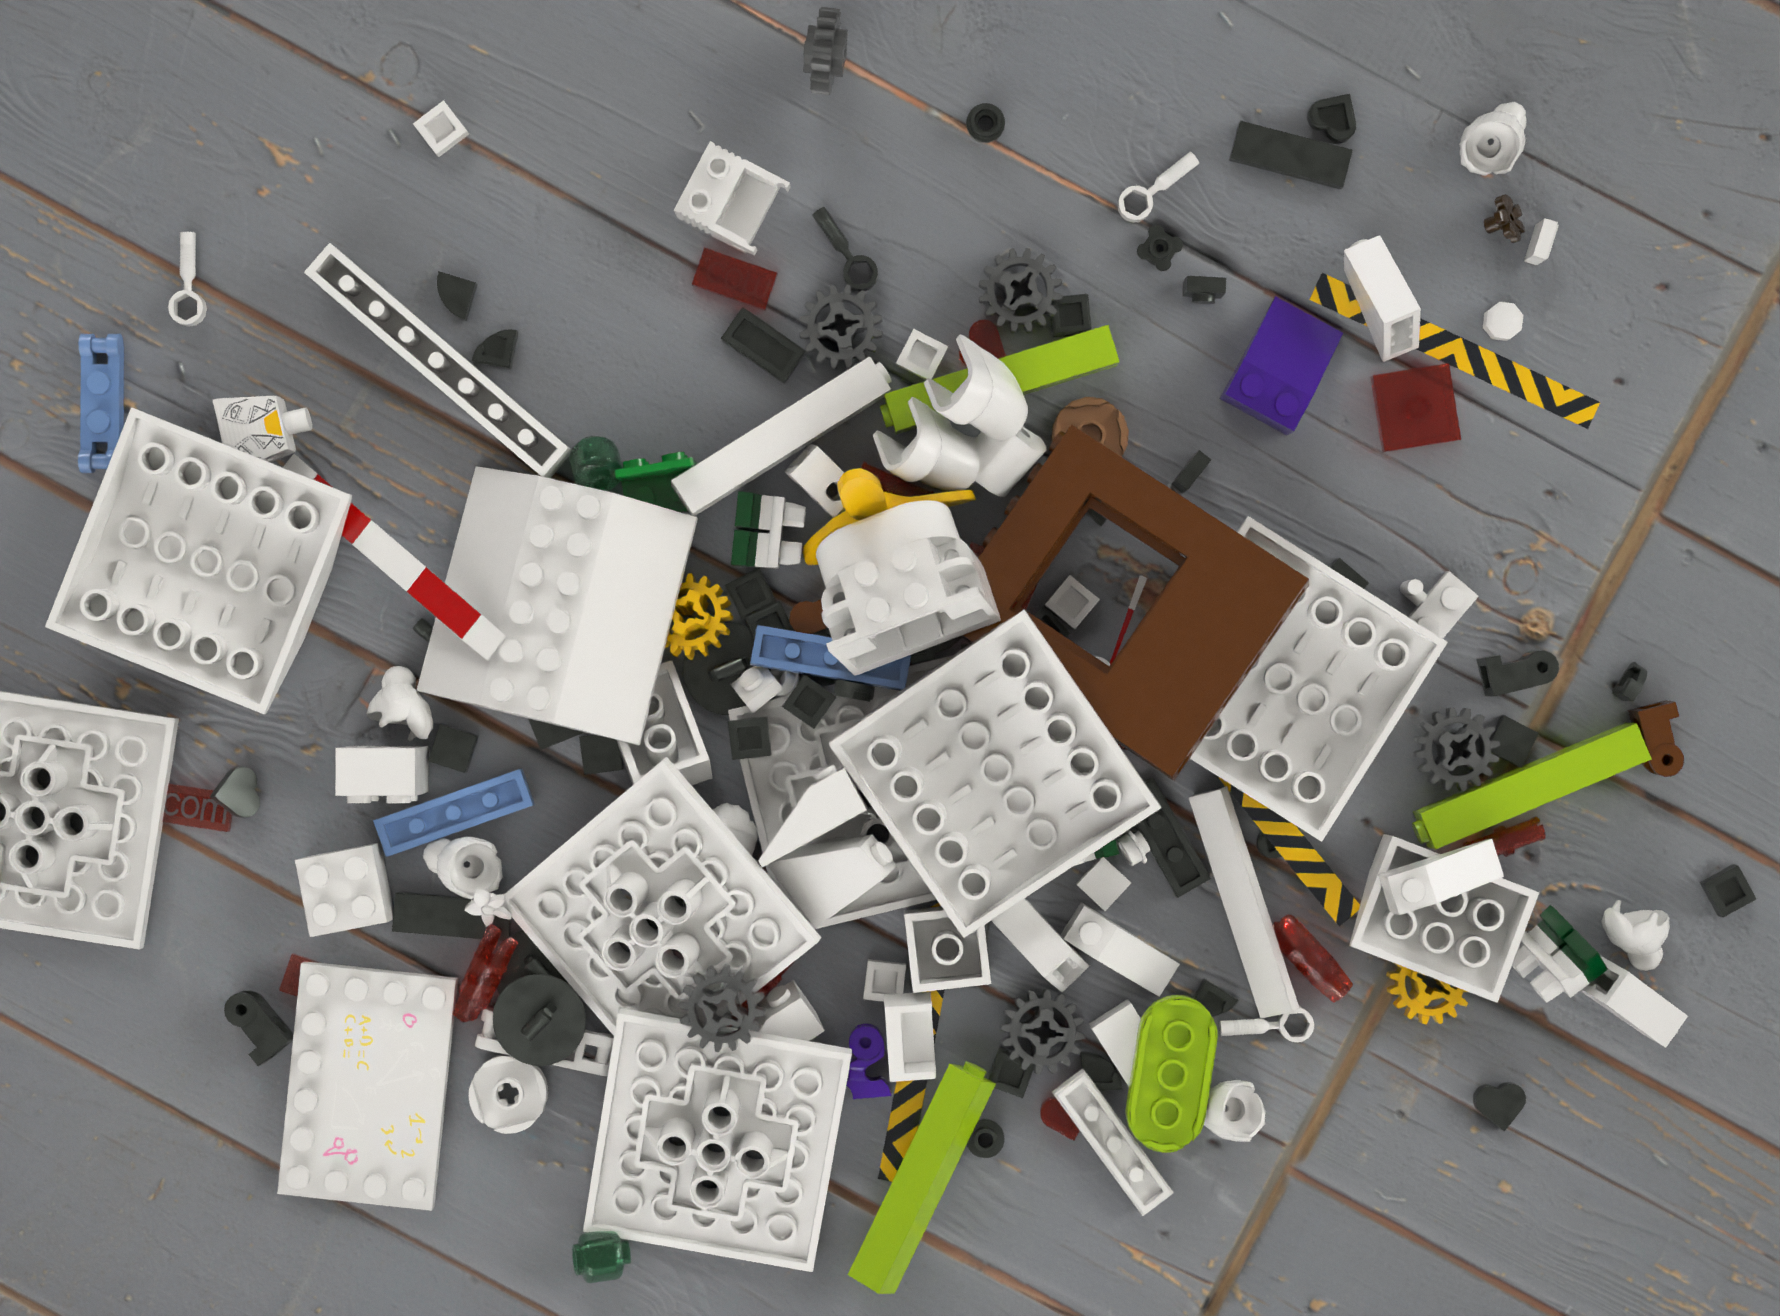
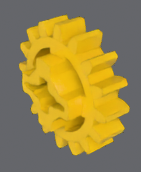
[665,573,733,660]
[1386,963,1468,1025]

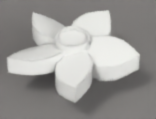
[464,888,512,927]

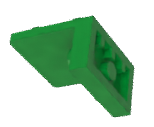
[614,452,698,513]

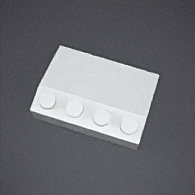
[1349,834,1539,1003]

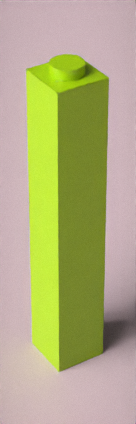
[879,325,1120,435]
[1412,723,1652,850]
[847,1061,996,1294]

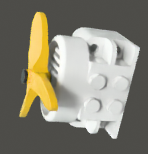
[802,468,1001,676]

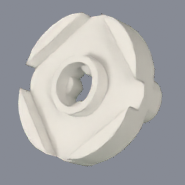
[469,1054,548,1134]

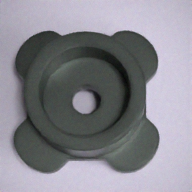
[1137,225,1183,271]

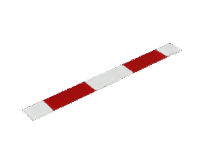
[283,454,507,661]

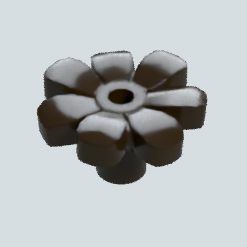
[1483,194,1525,243]

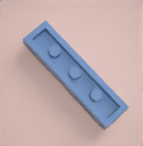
[750,625,911,691]
[373,768,535,857]

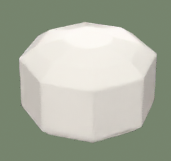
[1483,302,1523,341]

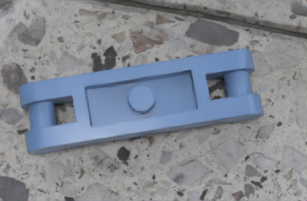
[78,334,124,473]

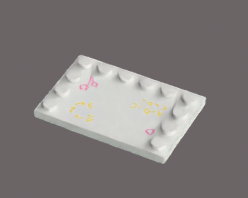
[277,961,458,1211]

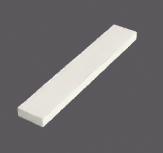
[1189,786,1299,1018]

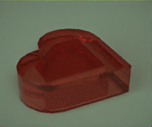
[959,319,1006,368]
[1040,1097,1080,1141]

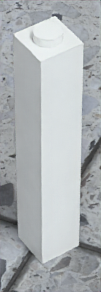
[671,357,892,516]

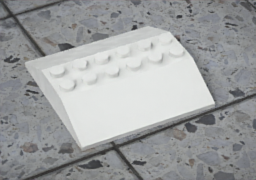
[45,407,352,714]
[417,466,698,746]
[1190,516,1448,842]
[828,609,1161,938]

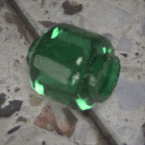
[569,436,623,491]
[572,1231,631,1283]

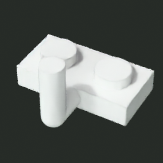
[1400,571,1478,639]

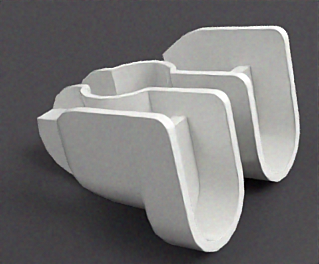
[873,334,1047,497]

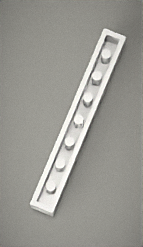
[304,243,574,478]

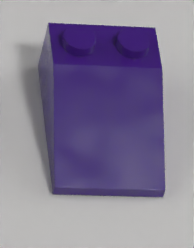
[1219,296,1343,435]

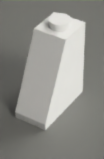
[1344,235,1421,362]
[768,834,897,928]
[991,898,1090,992]
[1580,956,1688,1048]

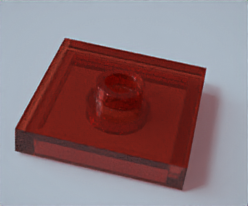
[1370,363,1461,453]

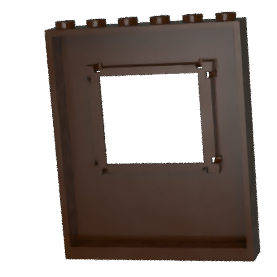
[960,425,1309,781]

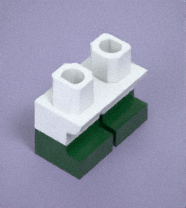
[731,491,806,569]
[1512,905,1608,1003]

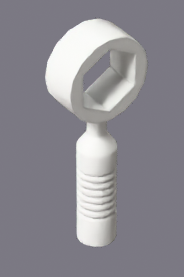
[1117,152,1199,223]
[168,232,207,327]
[1219,1007,1314,1043]

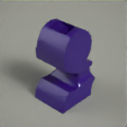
[846,1023,892,1099]

